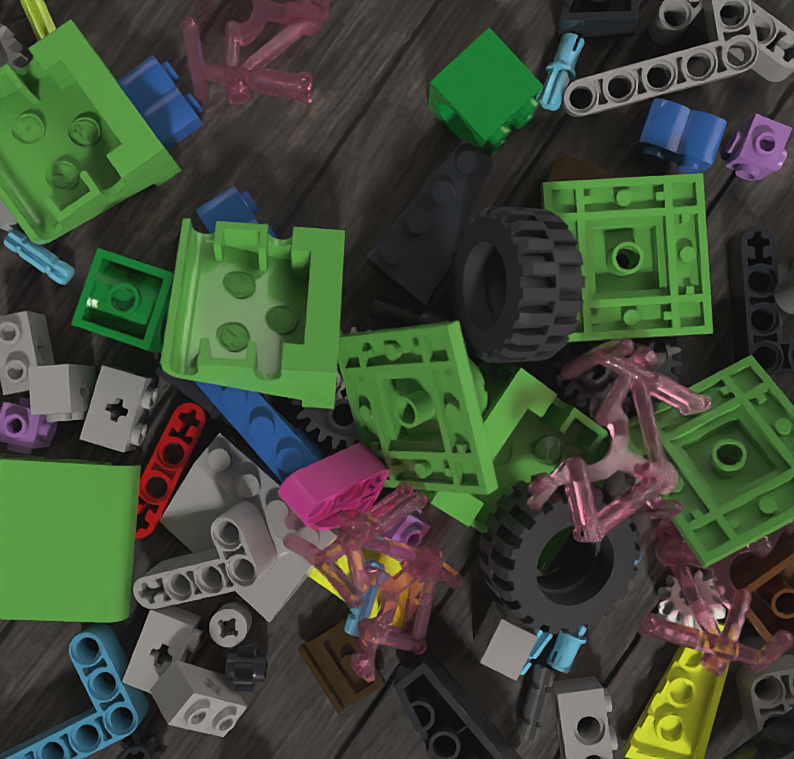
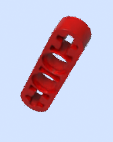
[135,402,210,539]

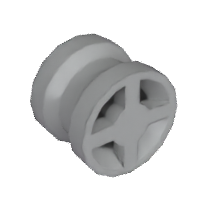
[209,602,252,647]

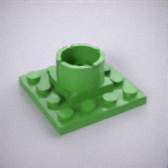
[540,173,713,342]
[338,321,498,495]
[613,355,794,568]

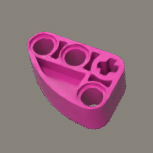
[278,443,389,531]

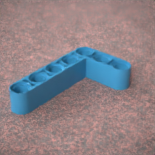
[0,623,149,759]

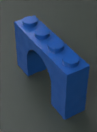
[194,381,326,483]

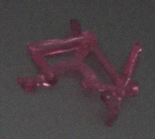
[181,0,330,105]
[526,338,712,542]
[283,482,463,683]
[638,513,794,677]

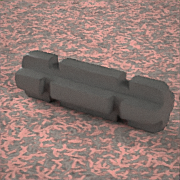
[518,664,555,741]

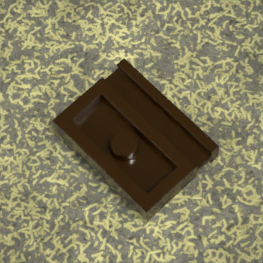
[298,617,386,714]

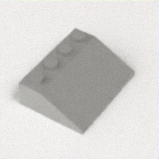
[160,433,344,622]

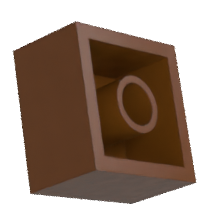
[716,535,794,656]

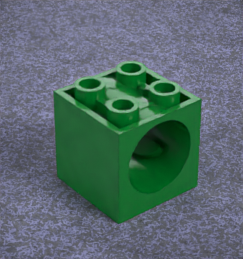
[428,28,544,157]
[71,248,174,353]

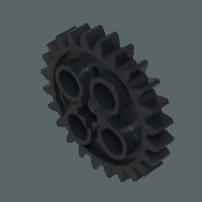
[553,336,682,422]

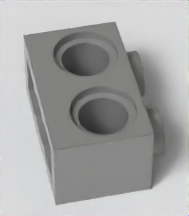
[474,600,538,681]

